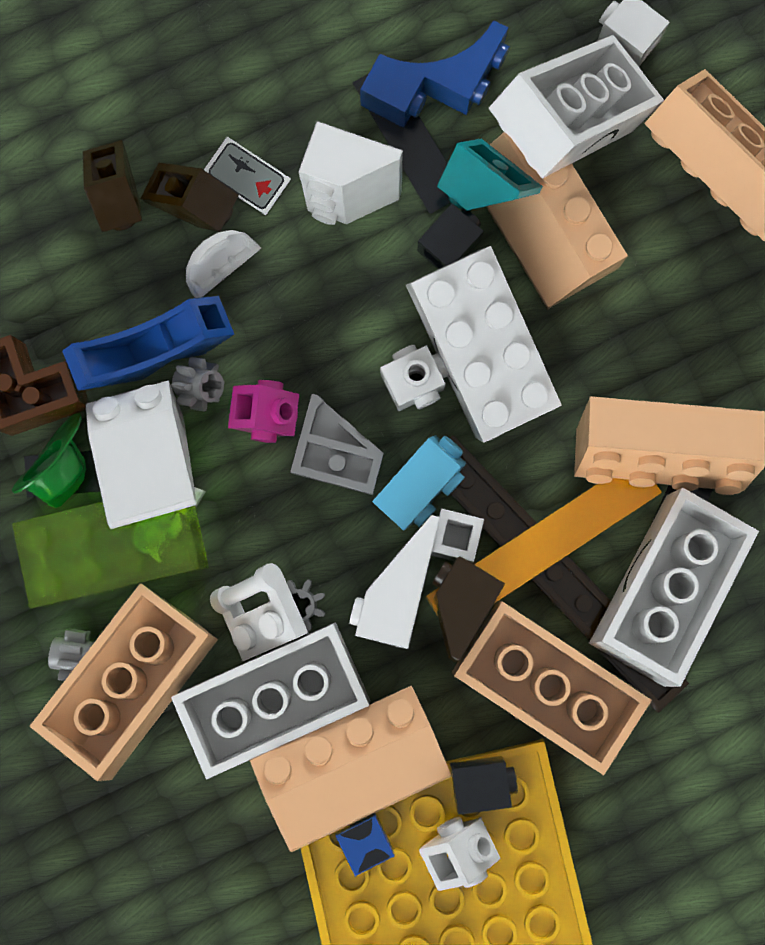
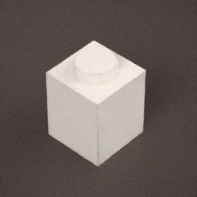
[597,0,670,67]
[431,508,484,563]

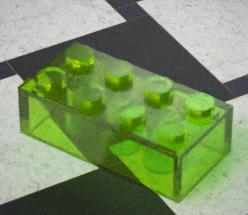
[12,502,209,609]

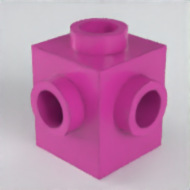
[228,380,299,443]

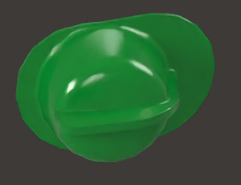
[11,413,86,508]

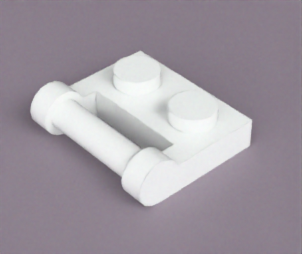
[210,563,308,661]

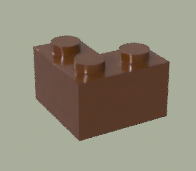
[0,335,89,436]

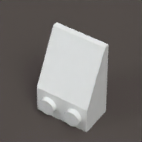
[86,380,197,529]
[349,515,440,649]

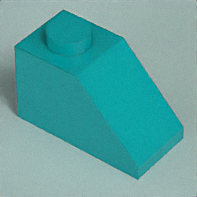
[437,139,543,210]

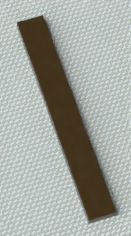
[450,435,689,713]

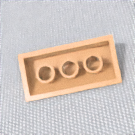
[644,69,765,241]
[486,132,628,309]
[29,583,218,781]
[250,685,451,852]

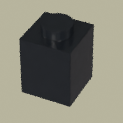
[417,204,484,269]
[450,756,518,815]

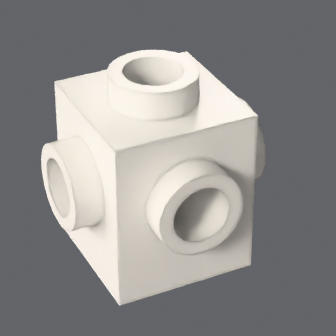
[380,345,449,411]
[419,817,501,891]

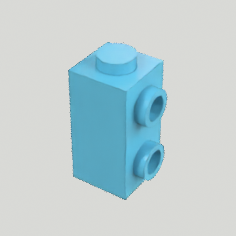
[372,435,467,531]

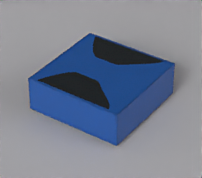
[335,813,395,876]

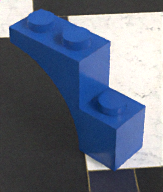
[360,20,510,128]
[62,296,235,391]

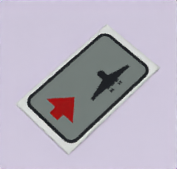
[204,137,291,215]

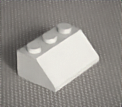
[299,122,403,225]

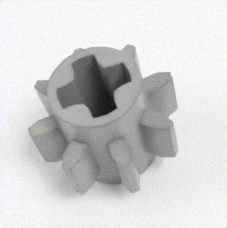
[171,357,224,411]
[287,580,325,631]
[48,629,94,681]

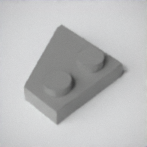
[290,394,384,495]

